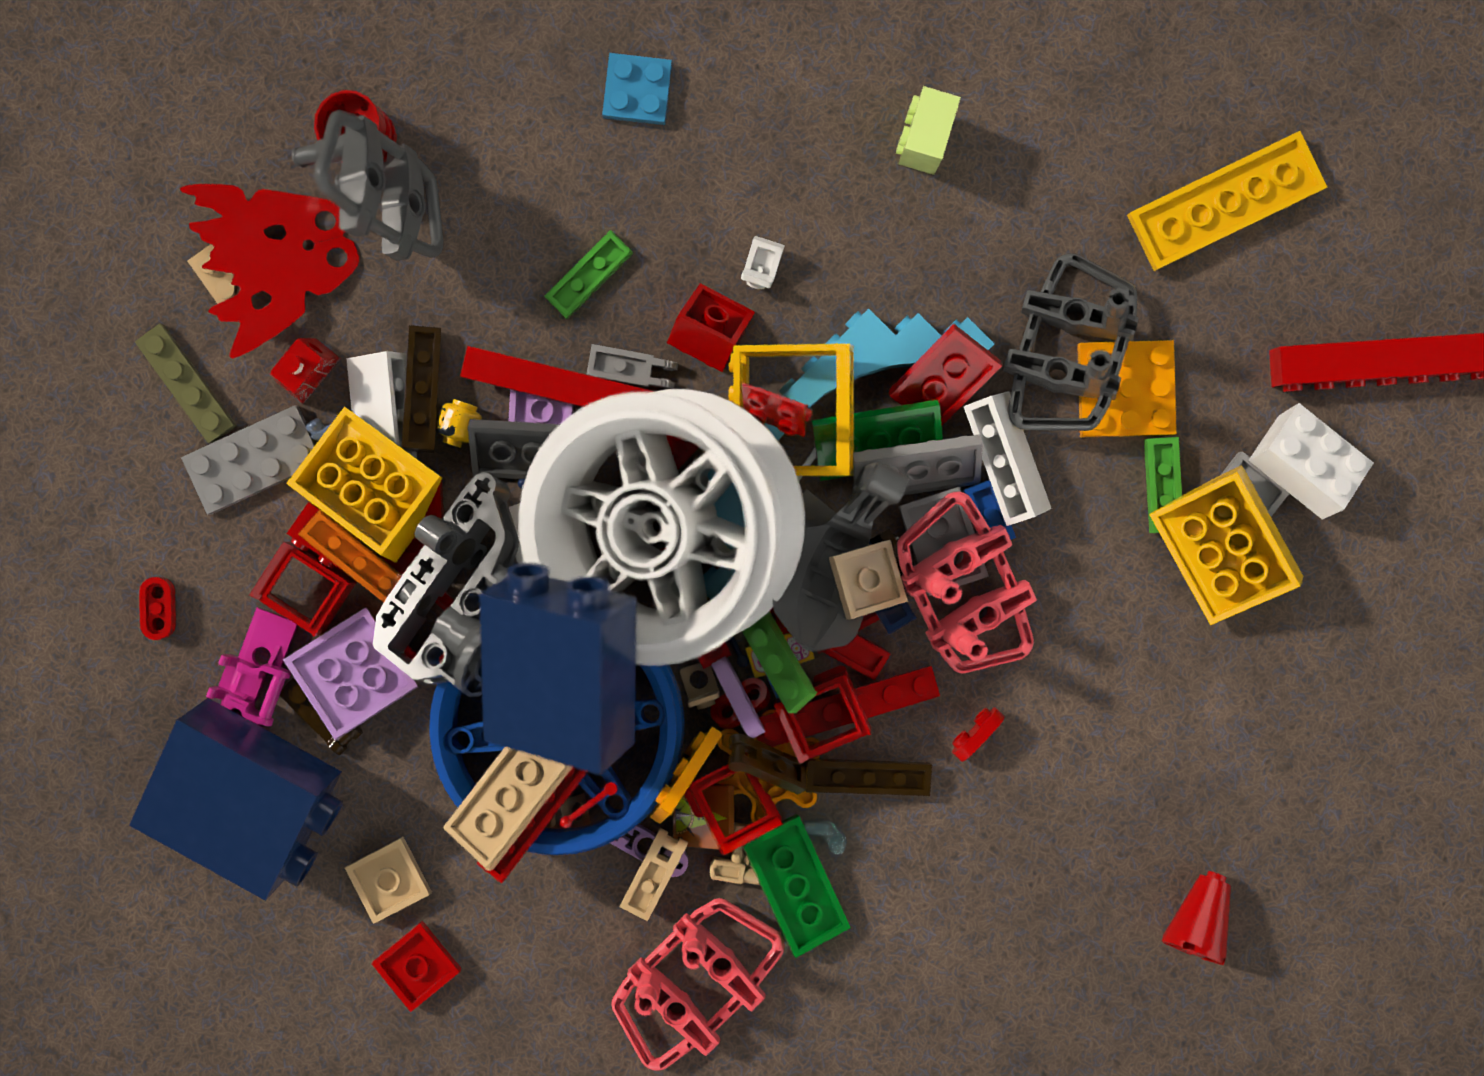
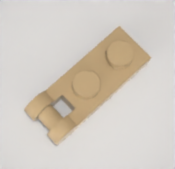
[620,828,688,921]

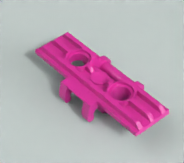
[206,607,298,726]

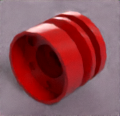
[314,90,397,162]

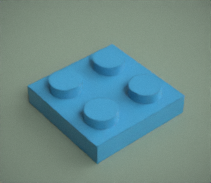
[602,53,672,125]

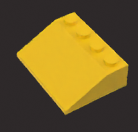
[286,406,442,562]
[1149,465,1304,625]

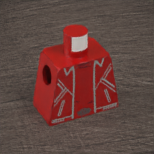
[270,338,341,404]

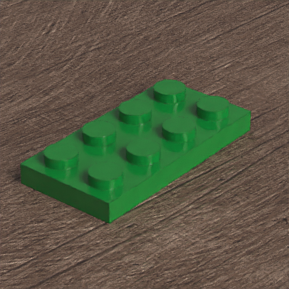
[812,399,943,481]
[742,814,851,958]

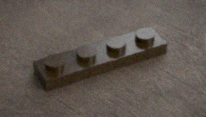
[402,325,441,453]
[805,758,932,796]

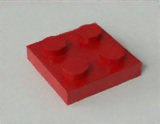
[371,920,462,1012]

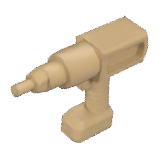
[709,822,760,885]

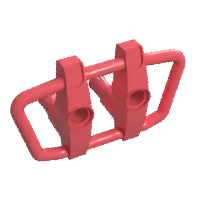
[897,492,1037,674]
[611,898,785,1071]

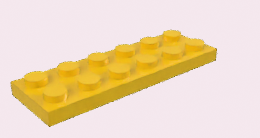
[1127,131,1327,271]

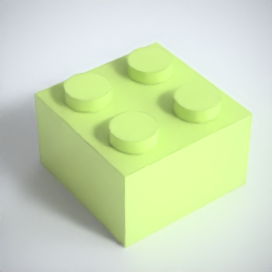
[896,86,961,175]

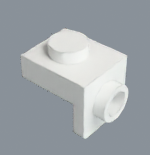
[741,236,785,289]

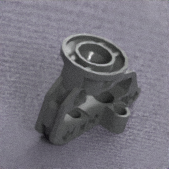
[373,472,519,697]

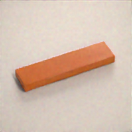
[298,510,403,603]

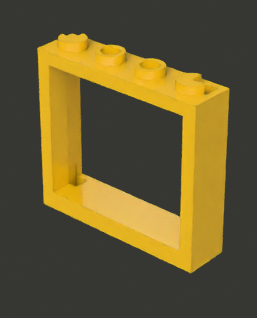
[728,344,854,476]

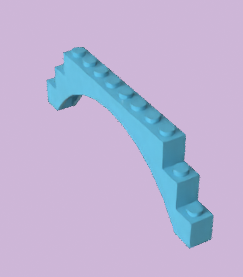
[703,309,994,600]

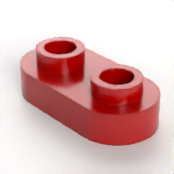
[139,577,176,640]
[711,678,771,729]
[952,707,1005,762]

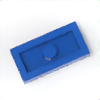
[963,480,1016,539]

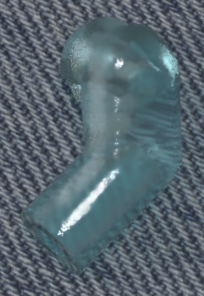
[805,821,847,854]

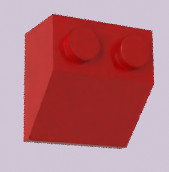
[667,283,755,372]

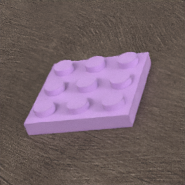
[283,607,418,740]

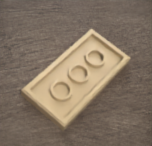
[443,747,572,870]

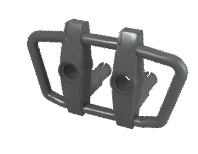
[292,111,444,261]
[1003,253,1139,431]

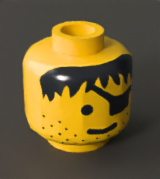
[436,399,482,448]

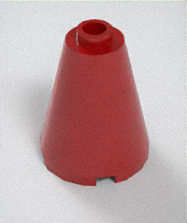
[1161,871,1231,965]

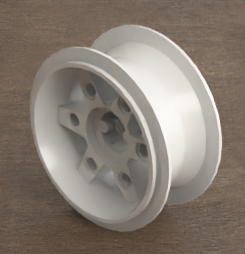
[519,389,805,666]

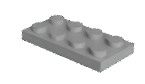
[181,405,316,515]
[853,434,983,495]

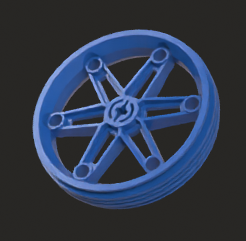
[429,664,685,855]

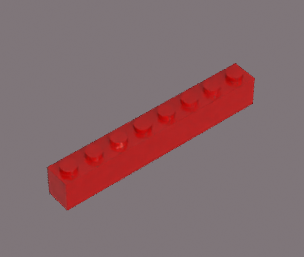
[1269,333,1484,392]

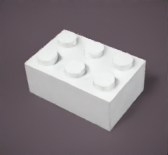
[1248,403,1374,520]

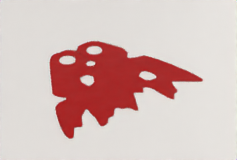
[180,184,359,359]

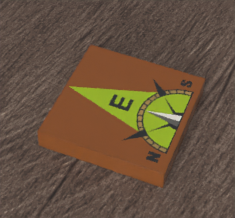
[673,782,734,850]

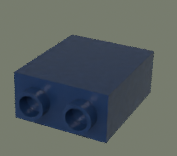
[480,563,636,775]
[129,698,343,901]

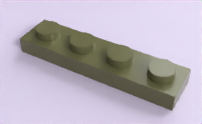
[135,324,237,444]

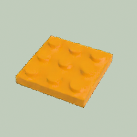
[1077,340,1177,438]

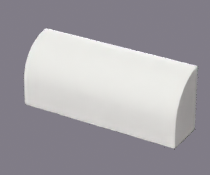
[347,351,417,459]
[964,391,1052,526]

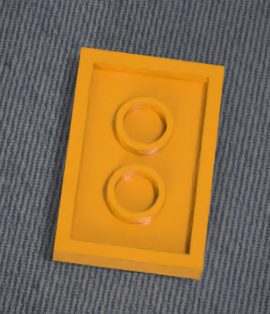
[650,726,723,824]

